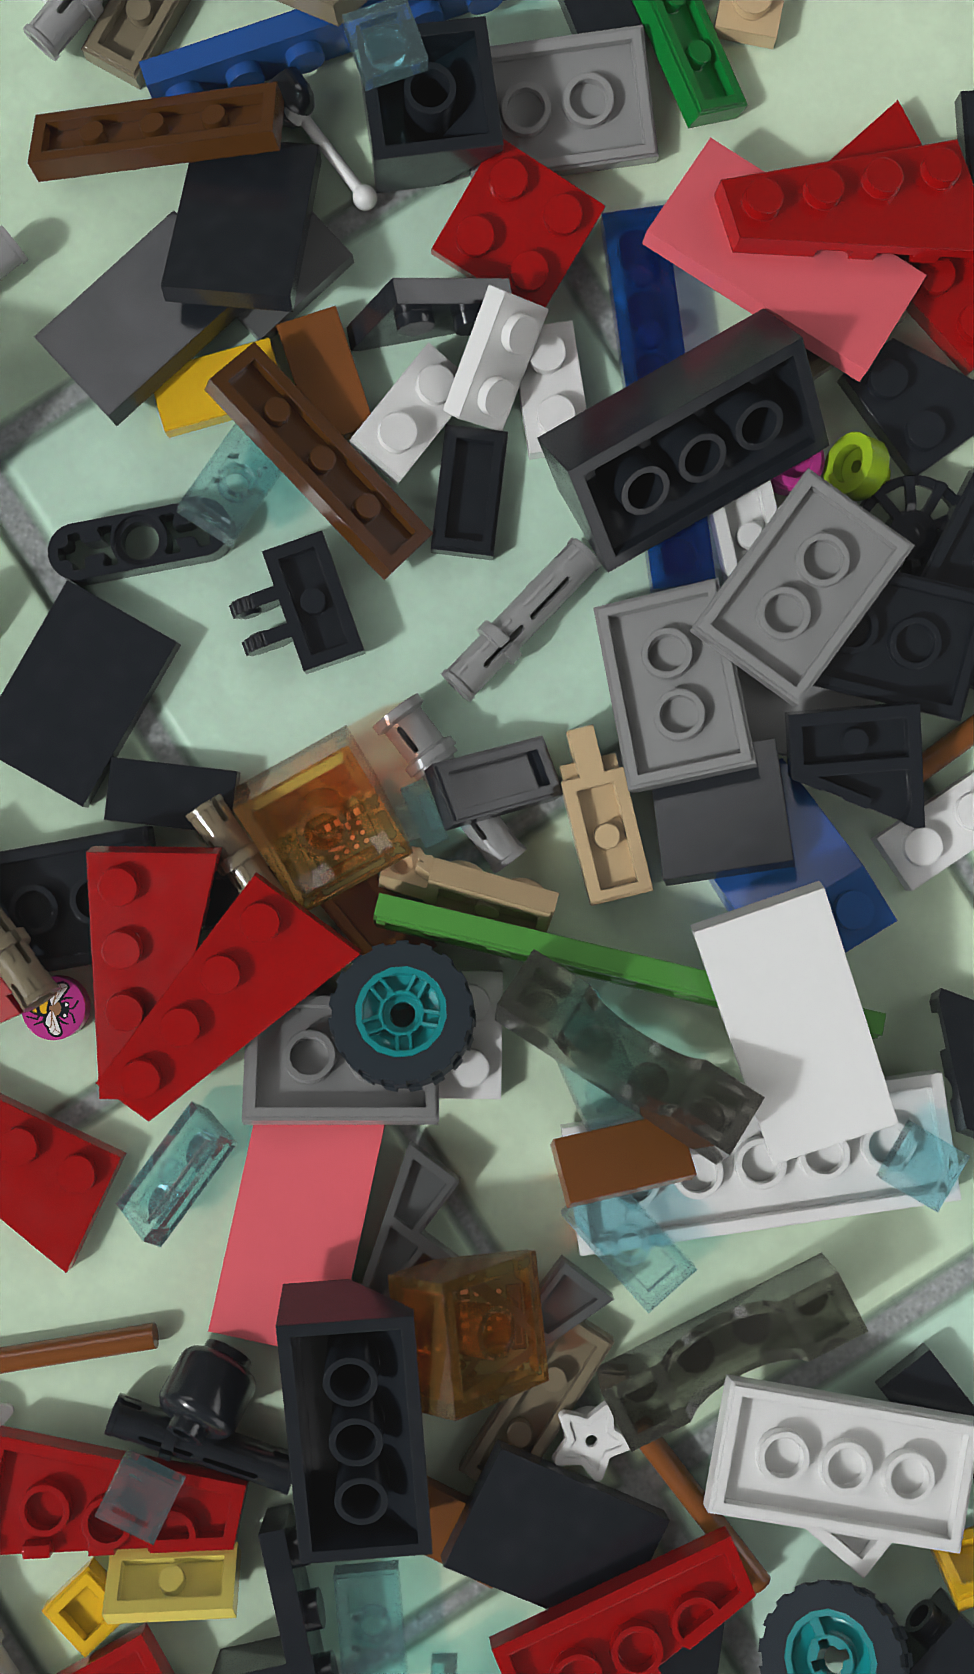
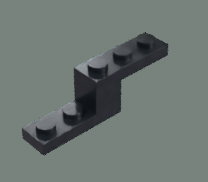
[212,1503,339,1674]

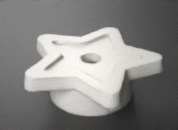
[552,1400,633,1481]

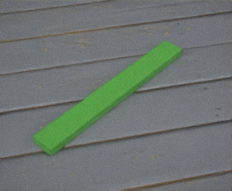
[373,893,886,1040]

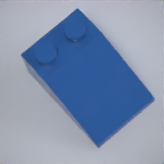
[709,758,898,953]

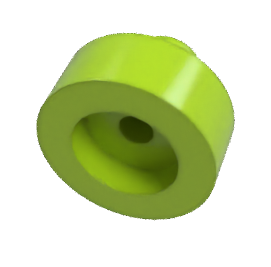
[823,432,891,501]

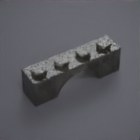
[494,949,765,1165]
[597,1252,868,1452]

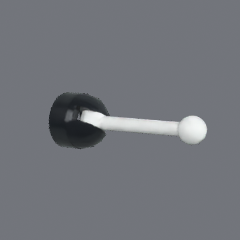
[269,67,377,211]

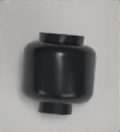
[159,1339,256,1446]

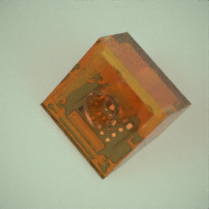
[233,725,413,911]
[388,1249,549,1421]

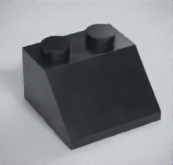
[356,16,504,193]

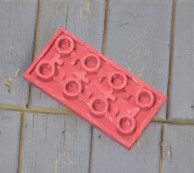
[642,137,927,382]
[208,1125,385,1347]

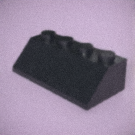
[537,308,830,573]
[276,1279,433,1564]

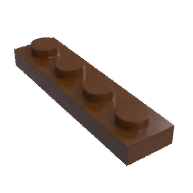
[28,81,284,182]
[204,342,433,580]

